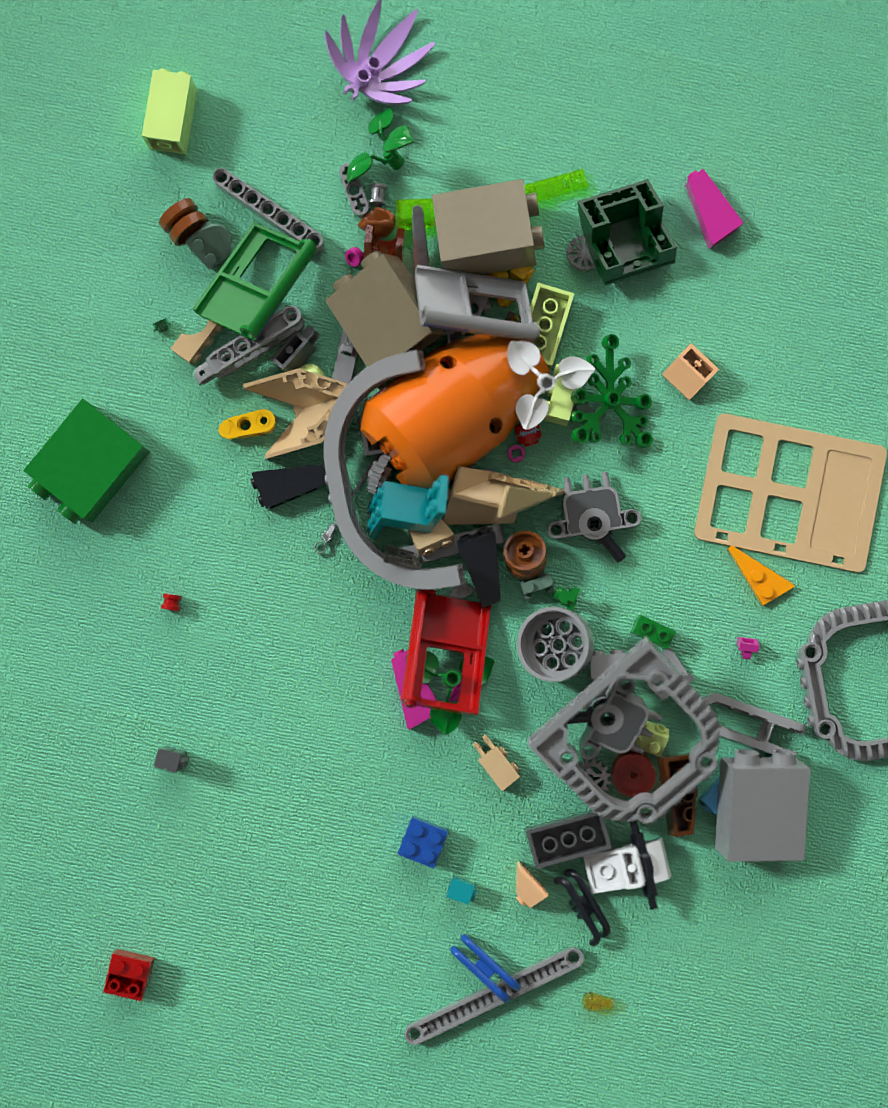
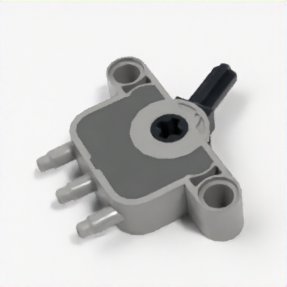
[547,472,641,563]
[566,674,662,760]

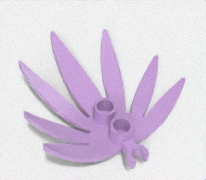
[324,0,435,105]

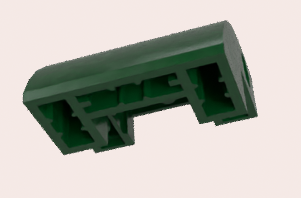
[577,179,677,286]

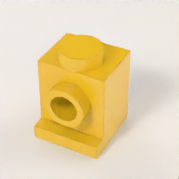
[509,266,535,285]

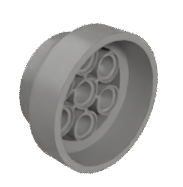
[517,607,594,682]

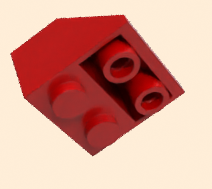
[103,949,155,1001]

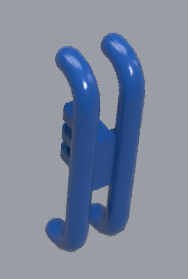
[450,934,521,1003]

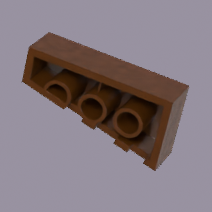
[657,753,698,837]

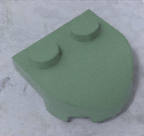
[185,222,232,270]

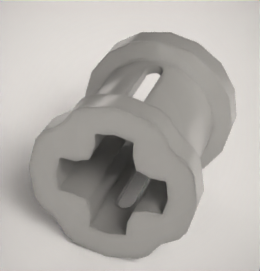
[369,183,387,207]

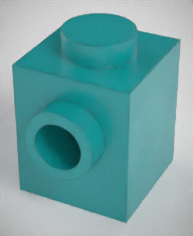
[446,876,477,905]

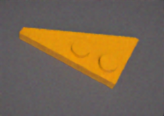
[727,546,795,606]

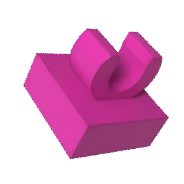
[736,637,760,660]

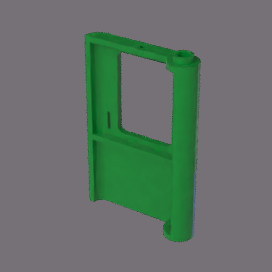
[192,222,317,341]

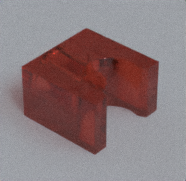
[364,225,405,263]

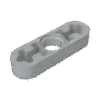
[339,163,369,218]

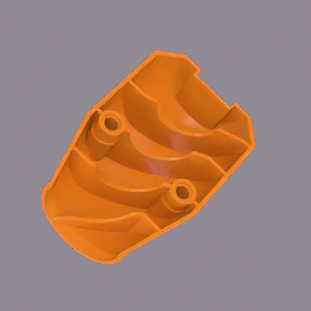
[360,334,550,489]

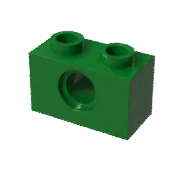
[630,615,676,649]

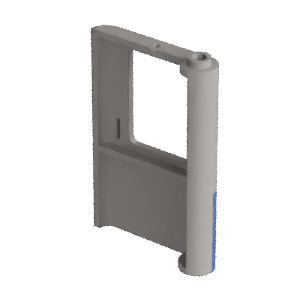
[415,265,540,341]

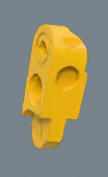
[219,409,276,440]

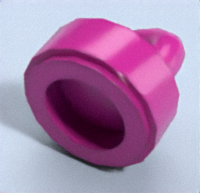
[345,247,366,267]

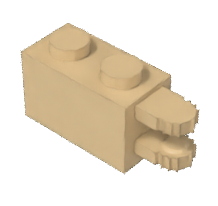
[473,734,521,791]

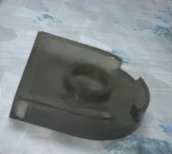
[383,545,423,569]

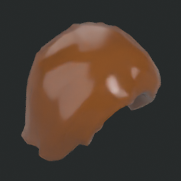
[358,207,396,239]

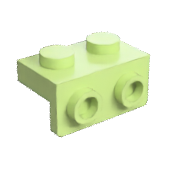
[634,721,669,757]

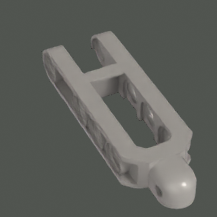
[193,306,304,386]
[681,693,807,754]

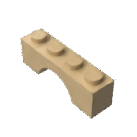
[170,320,224,366]

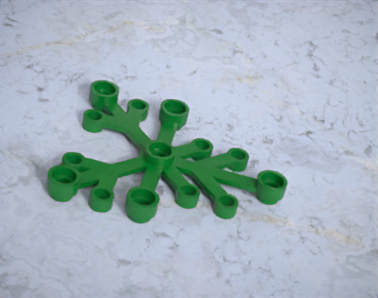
[571,334,653,448]

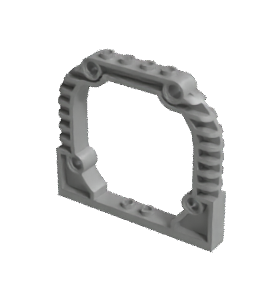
[796,600,888,761]
[527,636,720,824]

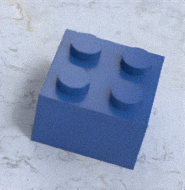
[398,815,448,869]

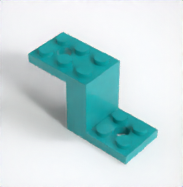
[366,475,448,538]

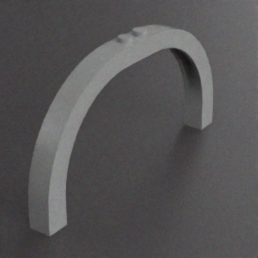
[324,350,466,589]

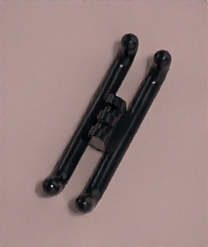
[554,869,611,946]

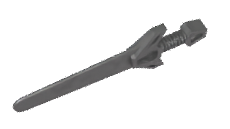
[412,205,429,282]

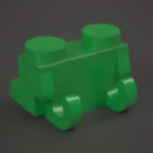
[552,587,580,611]

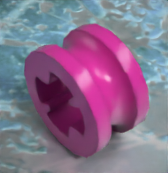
[508,445,525,463]

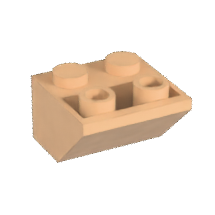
[662,343,719,400]

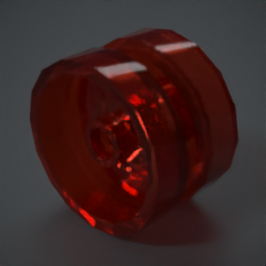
[611,750,656,797]

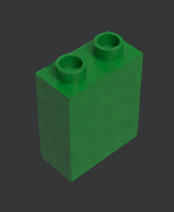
[23,398,150,524]

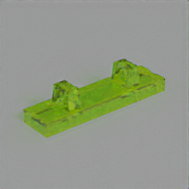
[524,168,588,202]

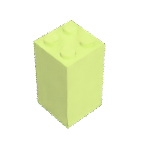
[142,69,197,155]

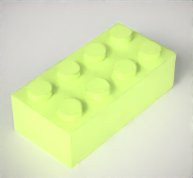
[530,283,574,370]

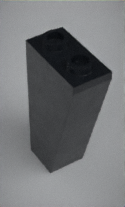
[250,464,327,510]
[456,526,501,608]

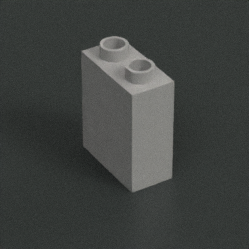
[715,749,810,862]

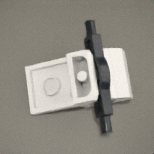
[583,820,672,910]

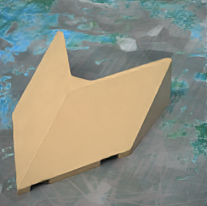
[243,368,348,459]
[451,466,565,518]

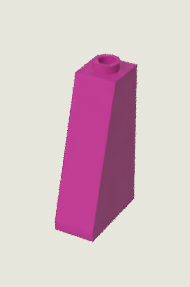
[685,169,743,250]
[391,649,437,730]

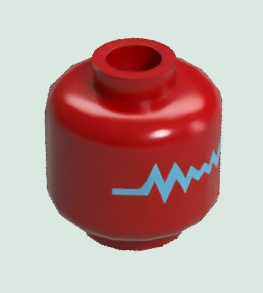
[515,420,542,447]

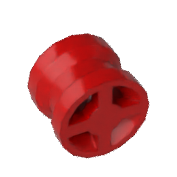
[161,593,182,611]

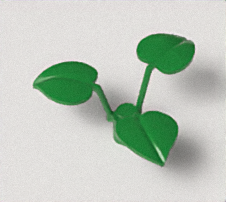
[347,108,414,184]
[406,651,494,735]

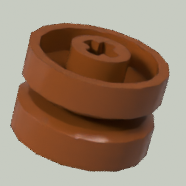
[159,198,208,246]
[504,531,547,580]

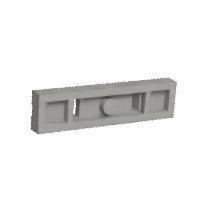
[332,331,358,384]

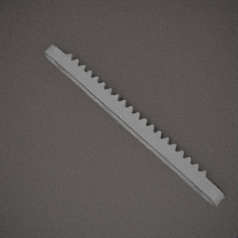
[405,947,584,1045]

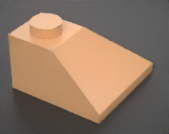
[516,861,548,908]

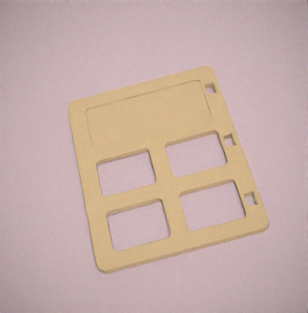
[694,413,887,572]

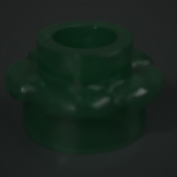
[153,318,171,334]

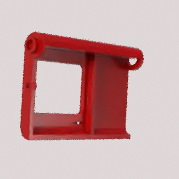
[401,589,491,715]

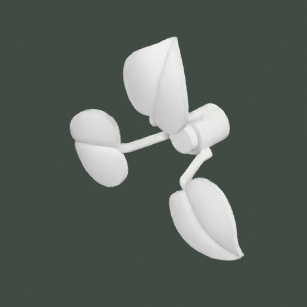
[507,341,595,430]

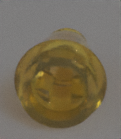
[583,991,613,1012]

